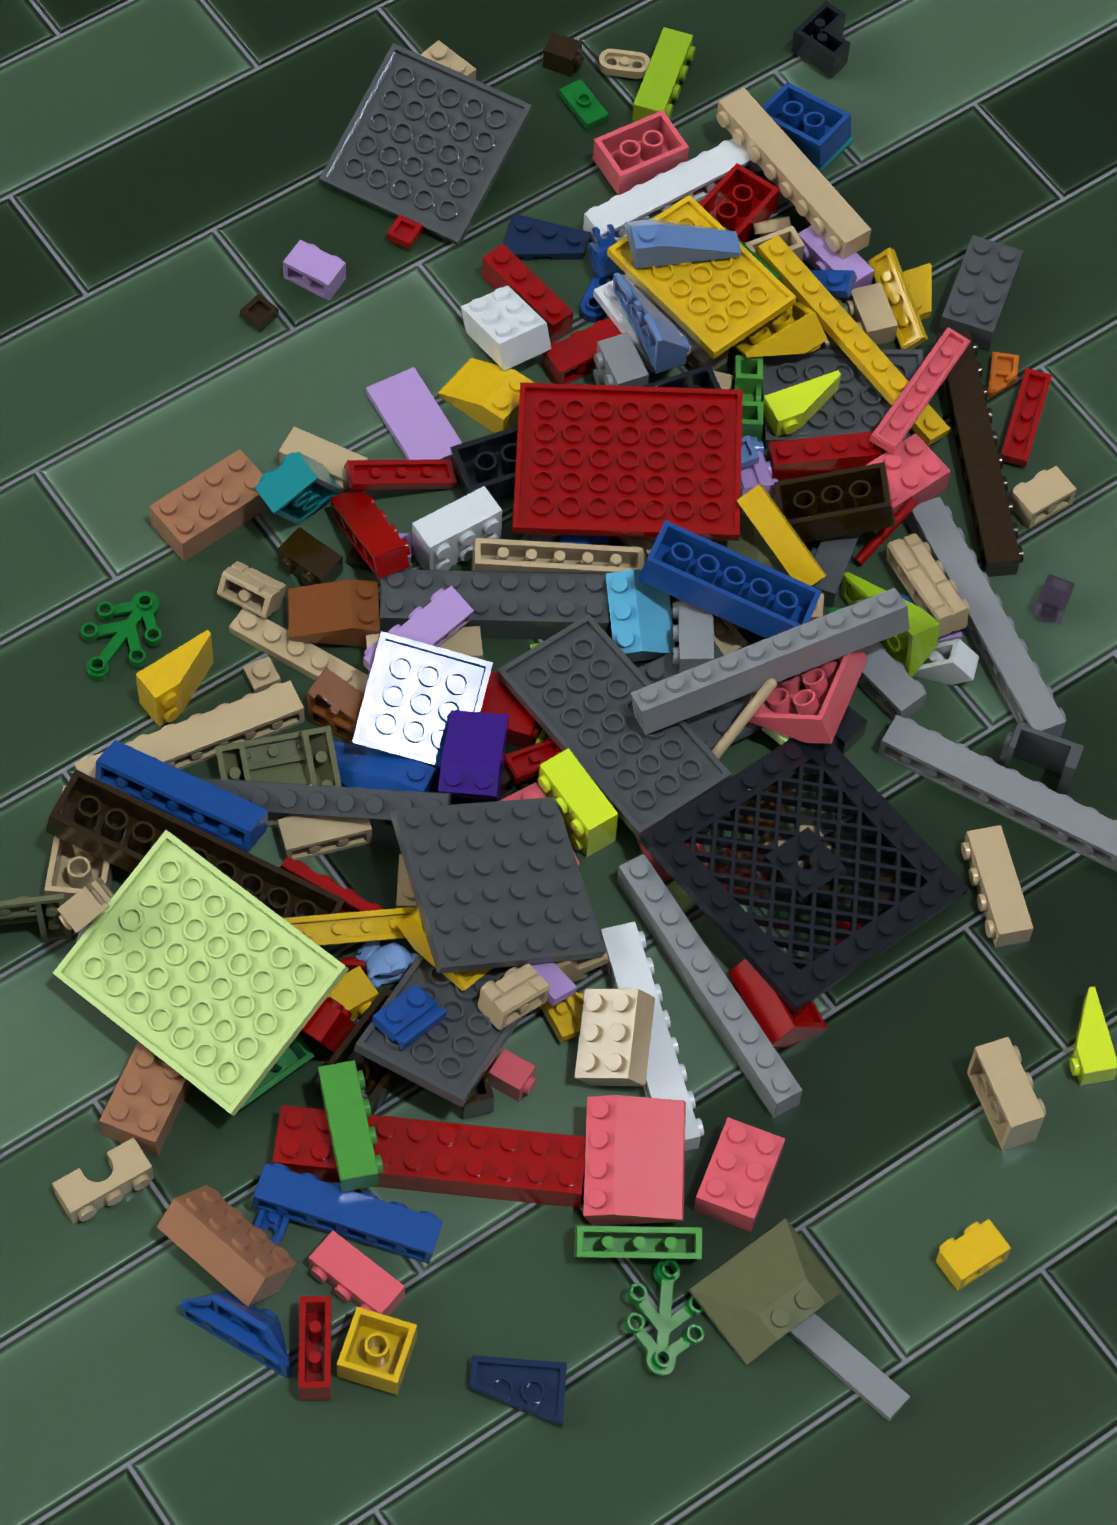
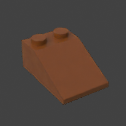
[287,579,380,647]

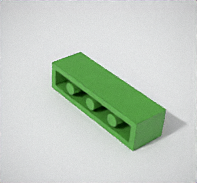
[318,1060,384,1192]
[574,1226,702,1259]

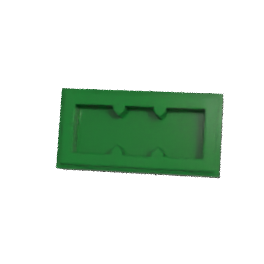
[559,79,609,130]

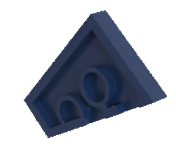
[503,214,591,261]
[470,1355,567,1428]

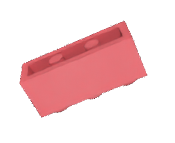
[308,1230,405,1316]

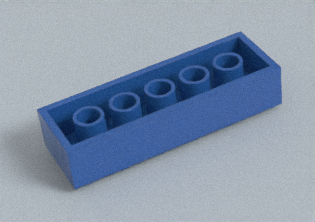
[638,520,822,638]

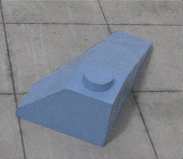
[625,219,741,269]
[612,272,689,374]

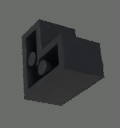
[791,1,851,78]

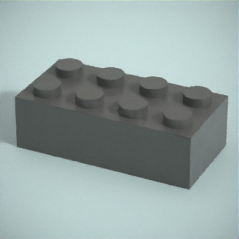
[938,235,1024,351]

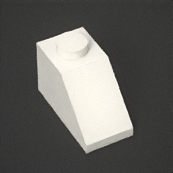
[914,638,979,685]

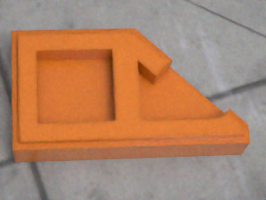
[987,351,1020,398]

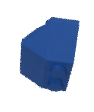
[180,1290,291,1379]

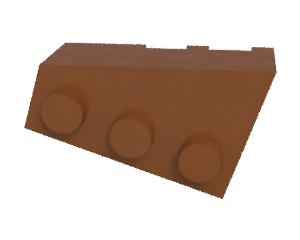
[307,667,364,745]

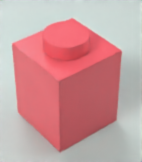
[488,1049,537,1102]

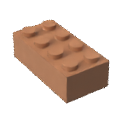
[149,449,269,562]
[99,1041,193,1157]
[157,1185,297,1307]

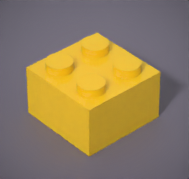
[337,1307,417,1395]

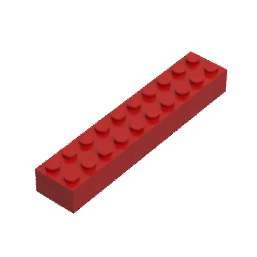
[273,1105,586,1208]

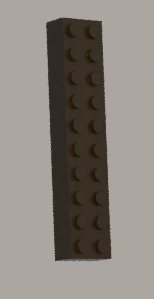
[46,769,345,948]

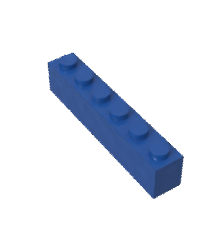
[95,740,268,852]
[252,1163,443,1264]

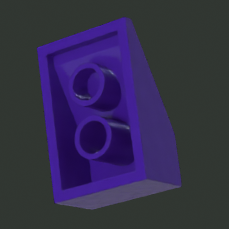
[438,710,509,801]

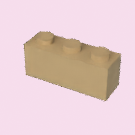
[278,427,368,495]
[277,814,372,861]

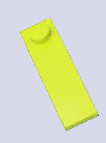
[763,370,841,437]
[1070,986,1117,1086]

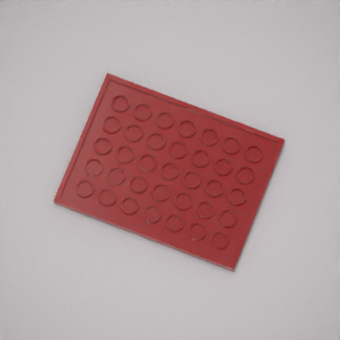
[512,382,743,541]

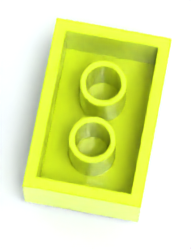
[537,748,618,858]

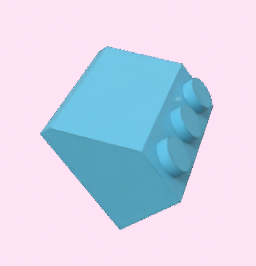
[606,569,676,662]

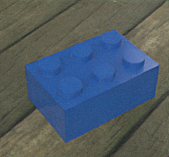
[762,82,851,168]

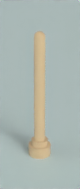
[711,678,777,759]

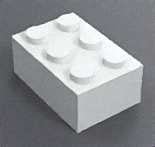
[461,285,551,371]
[412,486,502,571]

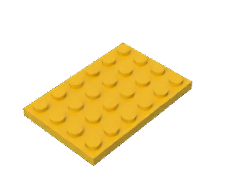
[607,195,797,359]

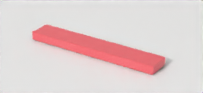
[869,327,971,455]

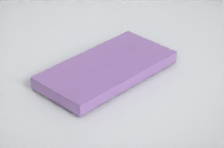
[366,367,462,460]

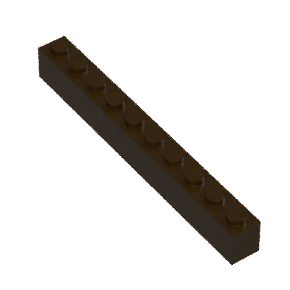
[936,330,1024,577]

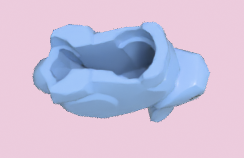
[356,941,419,988]

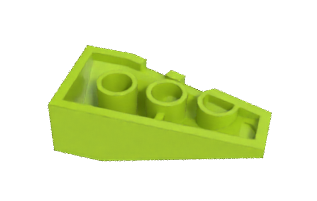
[841,572,940,677]

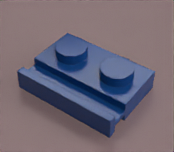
[371,984,447,1051]

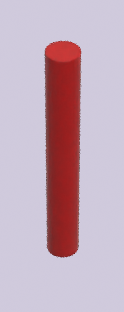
[854,496,919,566]

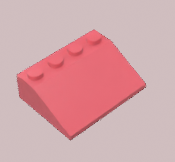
[748,648,867,744]
[583,1095,686,1226]

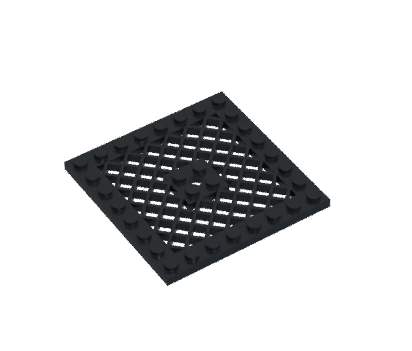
[640,738,969,1013]

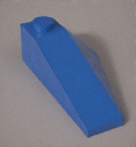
[333,740,436,824]

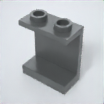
[999,723,1084,795]

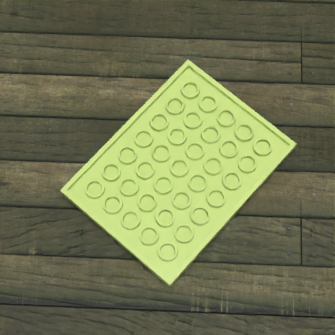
[53,830,349,1116]

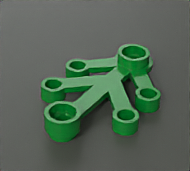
[81,591,162,682]
[624,1259,704,1376]

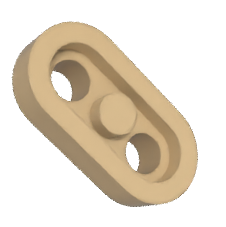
[599,49,650,79]
[753,216,791,237]

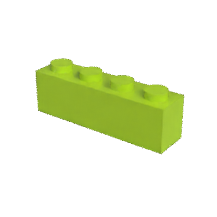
[632,27,696,122]

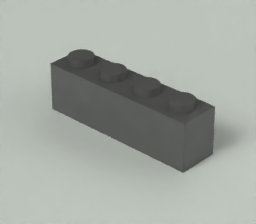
[811,532,864,607]

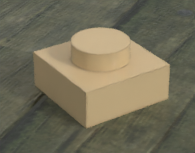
[243,656,281,693]

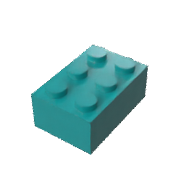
[254,452,341,525]

